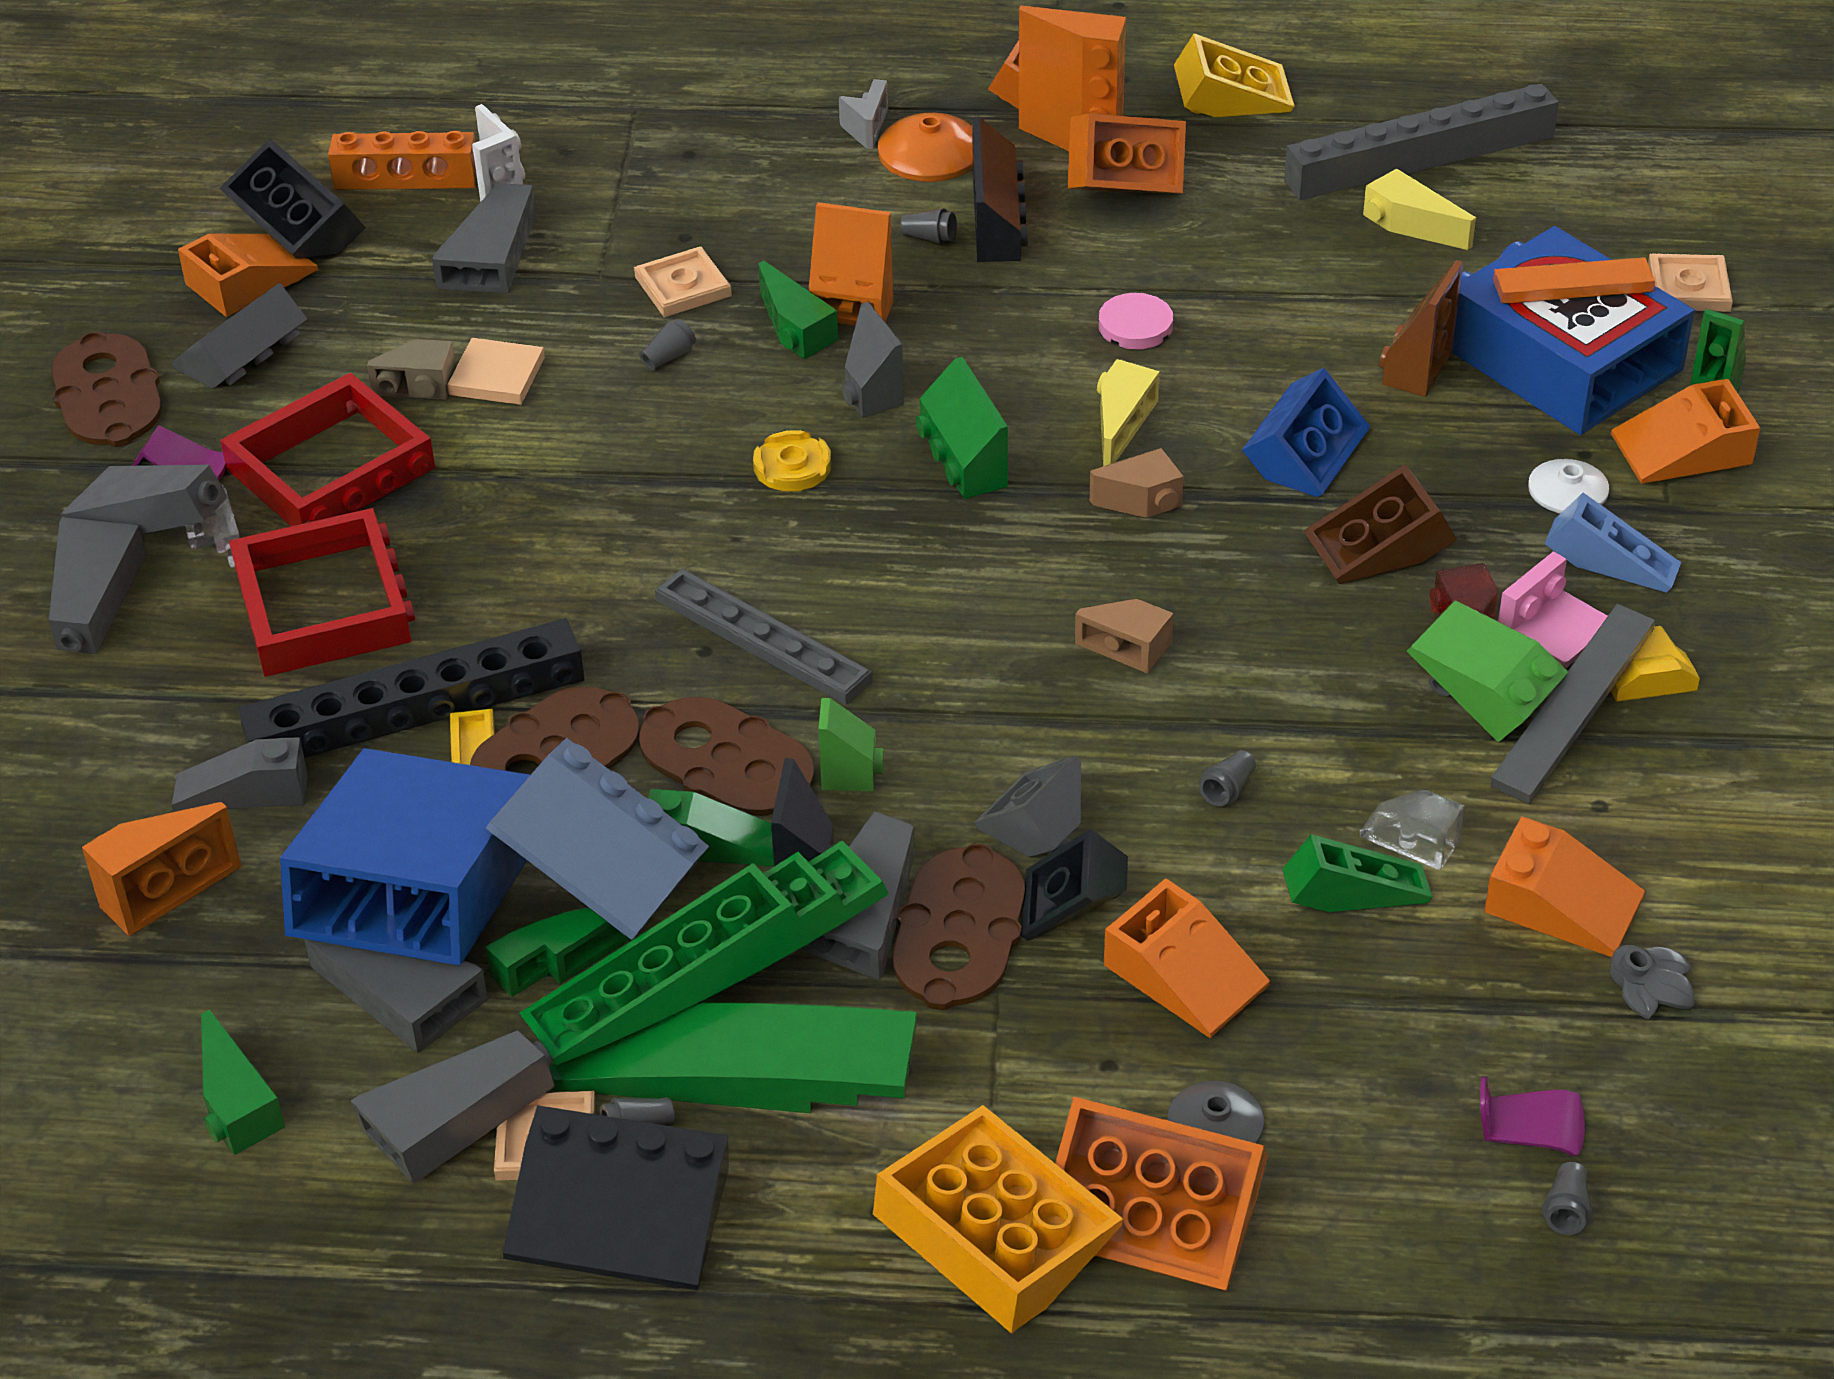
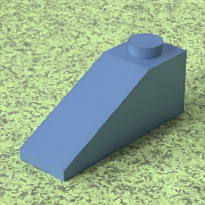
[1545,492,1681,593]

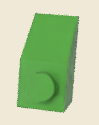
[818,698,884,791]

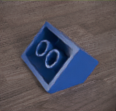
[1242,367,1370,497]

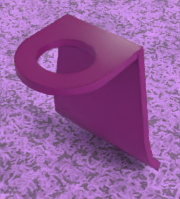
[131,425,226,481]
[1480,1076,1585,1157]

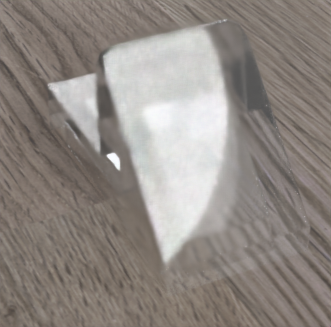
[185,484,240,568]

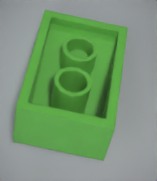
[1407,600,1568,742]

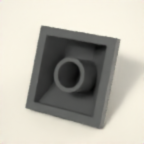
[842,302,904,418]
[974,755,1081,857]

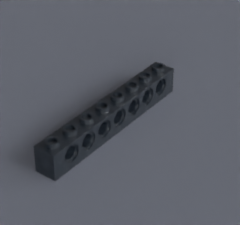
[237,618,585,758]

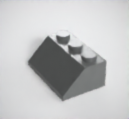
[171,283,307,388]

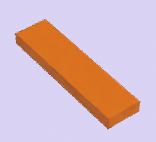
[1493,257,1655,304]

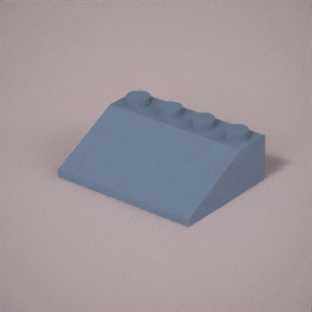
[486,738,709,940]

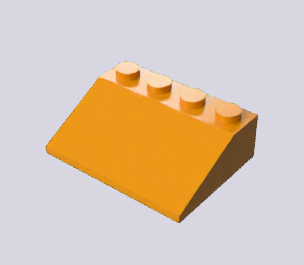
[873,1105,1123,1334]

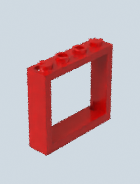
[220,372,436,526]
[229,508,415,677]

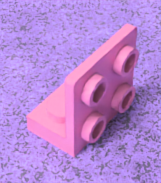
[1498,551,1608,668]

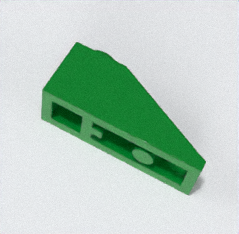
[758,260,838,359]
[1690,308,1746,393]
[648,789,774,867]
[1282,834,1433,912]
[201,1010,285,1155]

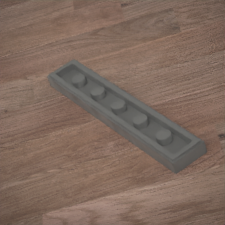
[655,568,872,705]
[1491,604,1655,805]

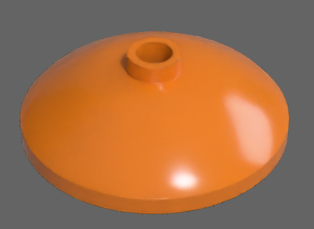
[878,113,973,182]

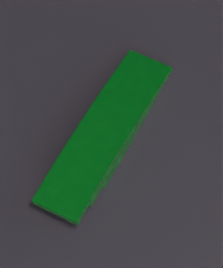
[520,840,889,1065]
[549,1003,917,1114]

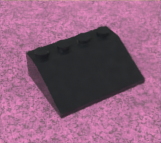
[503,1105,729,1291]

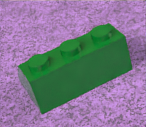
[915,357,1008,499]

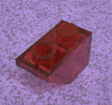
[1429,563,1498,619]

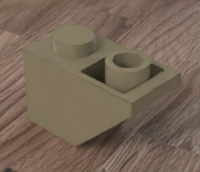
[367,339,456,400]

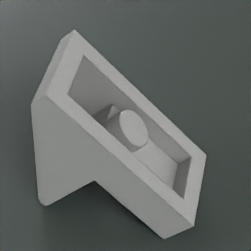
[839,79,888,149]

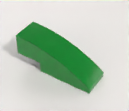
[485,907,630,997]

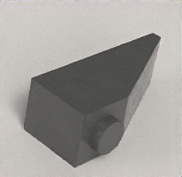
[172,737,308,811]

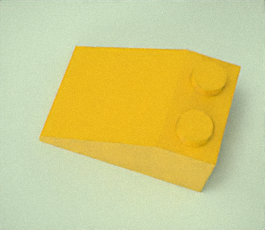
[1174,34,1295,117]

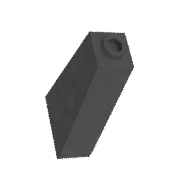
[432,183,536,293]
[61,465,227,534]
[48,517,146,654]
[799,811,915,981]
[304,939,488,1053]
[351,1030,555,1184]

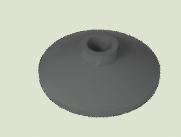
[1168,1081,1264,1143]

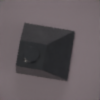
[771,758,836,867]
[1022,829,1128,941]

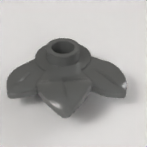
[1610,945,1695,1020]

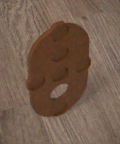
[52,331,162,447]
[470,687,639,771]
[639,697,814,816]
[893,843,1025,1010]

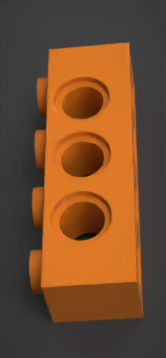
[328,131,477,190]

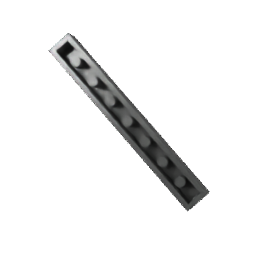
[1284,83,1559,201]

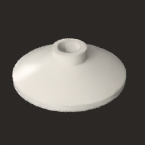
[1528,459,1609,513]

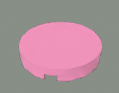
[1099,293,1173,350]

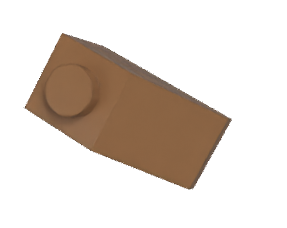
[1089,448,1184,518]
[1075,599,1173,673]

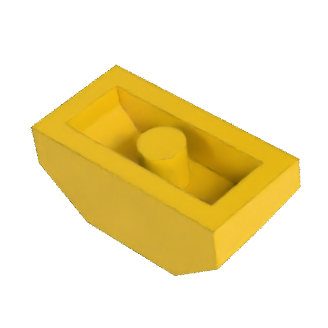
[1611,626,1700,702]

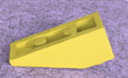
[1363,169,1476,250]
[1097,359,1159,466]

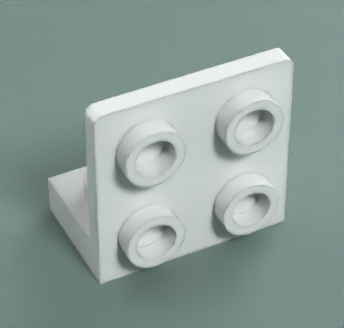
[472,104,525,202]

